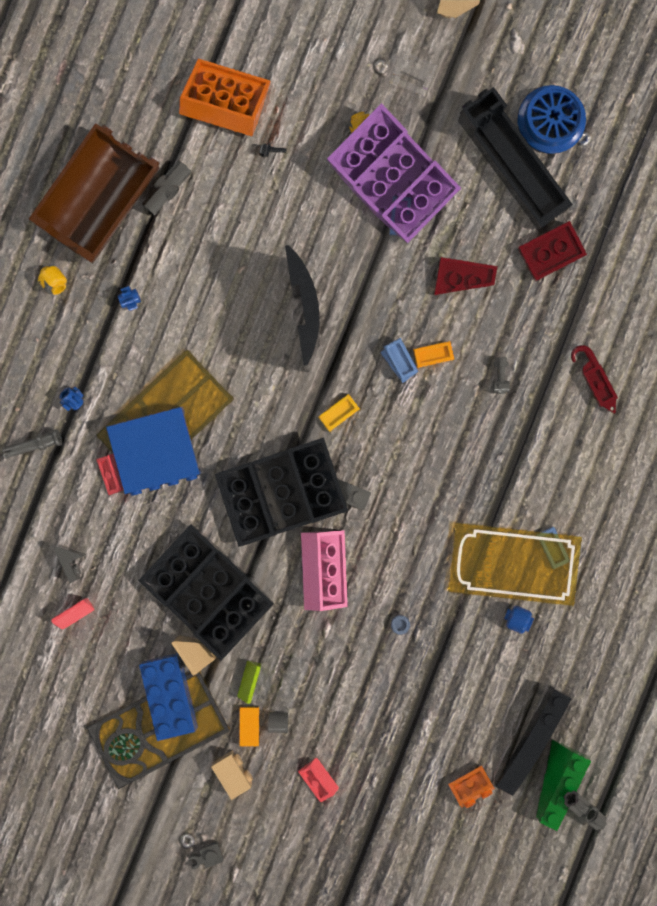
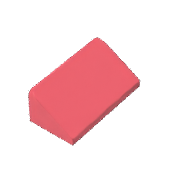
[96,453,124,495]
[51,598,94,629]
[298,758,339,802]

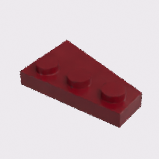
[434,257,498,295]

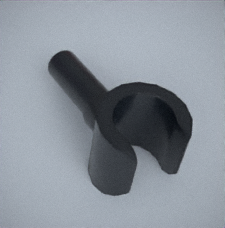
[259,144,286,157]

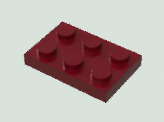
[518,221,587,282]

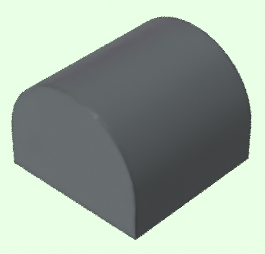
[268,712,288,733]

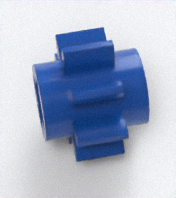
[118,286,141,311]
[59,387,84,411]

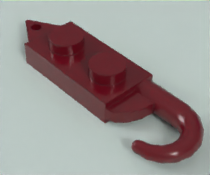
[571,345,618,414]

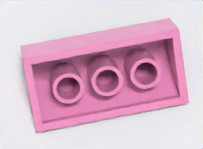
[301,530,348,611]

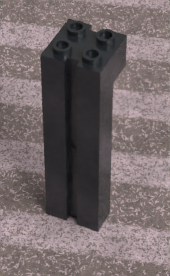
[458,87,573,231]

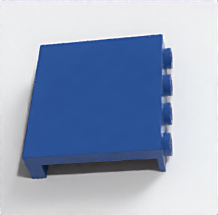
[106,407,201,496]

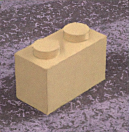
[211,750,253,800]

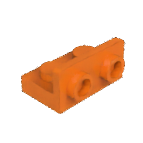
[448,765,495,808]

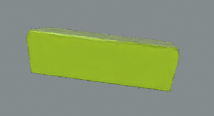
[237,660,261,704]

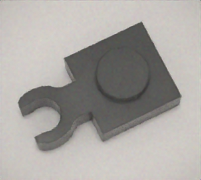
[188,841,224,869]

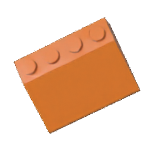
[179,58,271,136]

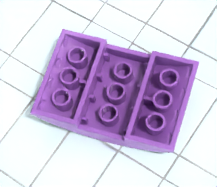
[327,103,461,243]

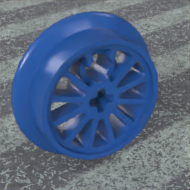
[517,85,586,154]

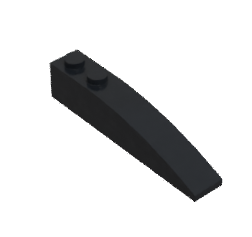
[496,685,572,796]

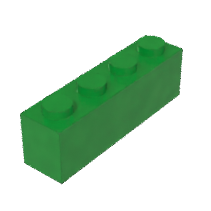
[536,739,591,831]

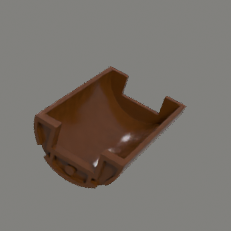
[29,123,160,264]

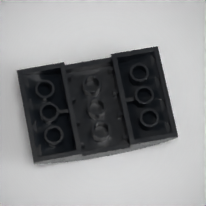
[285,245,320,372]
[215,437,348,547]
[138,524,274,661]

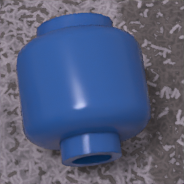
[504,605,534,634]

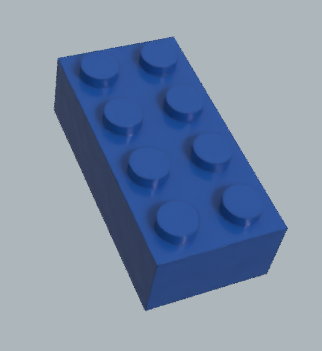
[139,653,198,741]

